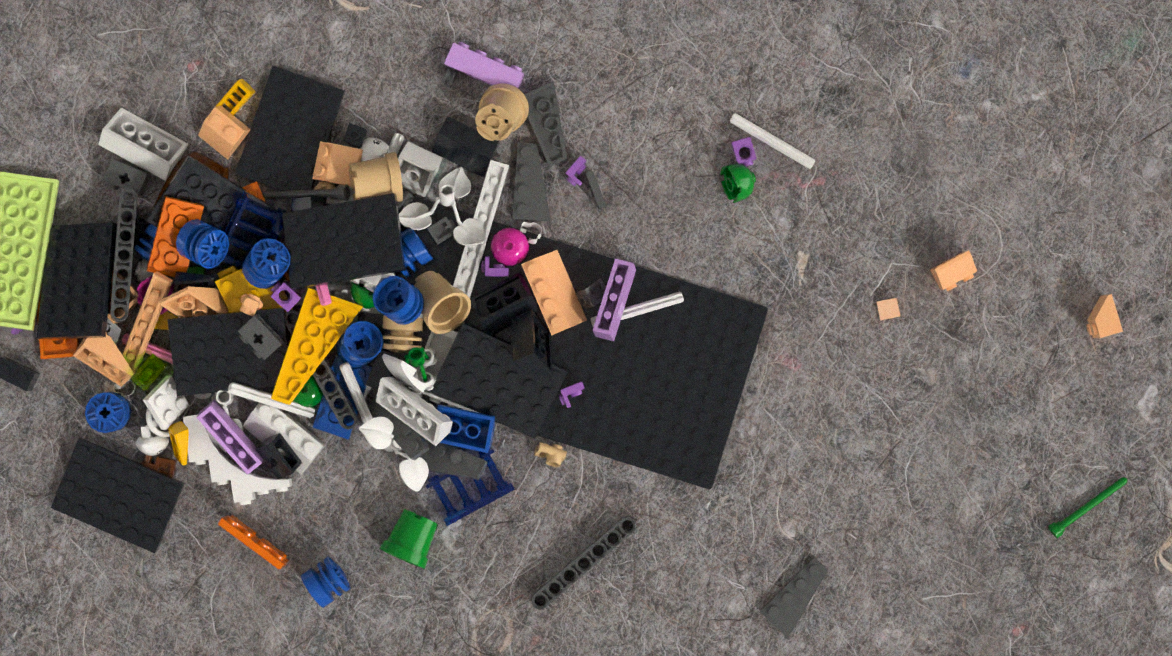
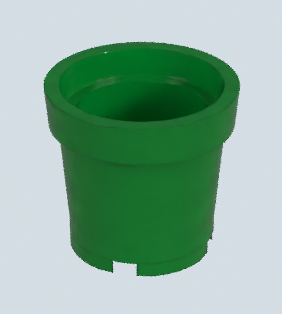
[379,509,438,569]

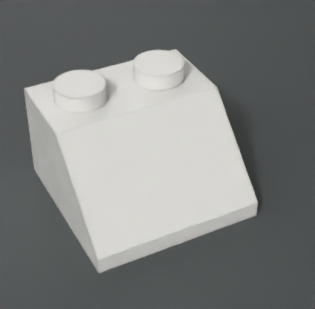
[398,142,442,197]

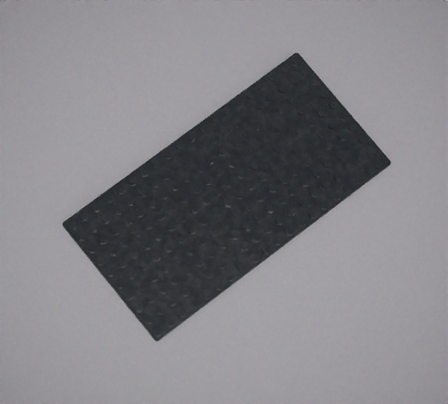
[355,196,768,489]

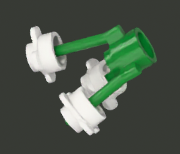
[404,347,438,391]

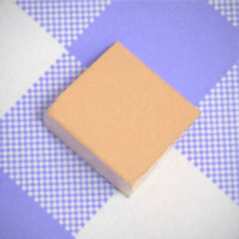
[876,298,900,320]

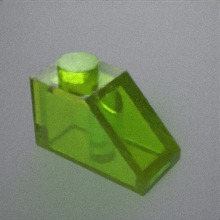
[130,353,167,391]

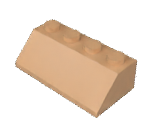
[521,250,587,335]

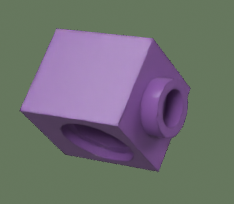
[731,137,757,167]
[271,280,302,312]

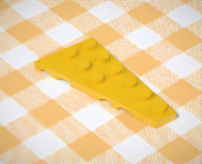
[270,288,363,405]

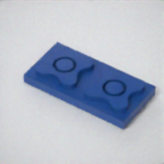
[313,355,372,440]

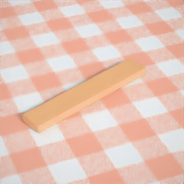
[122,271,173,377]

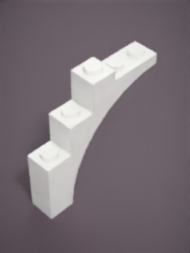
[183,415,292,505]

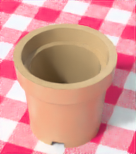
[475,83,529,141]
[349,152,403,202]
[414,271,471,334]

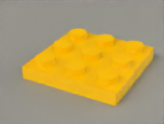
[215,269,293,313]

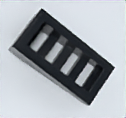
[173,272,215,294]

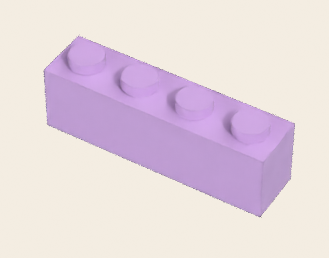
[444,42,524,89]
[593,259,636,341]
[196,400,263,475]

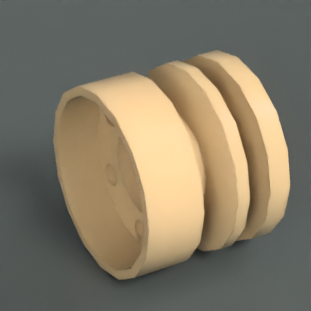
[382,315,423,353]

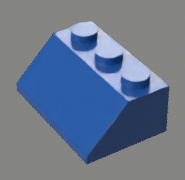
[437,404,495,453]

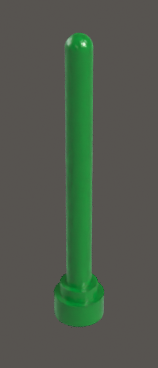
[1048,477,1128,539]

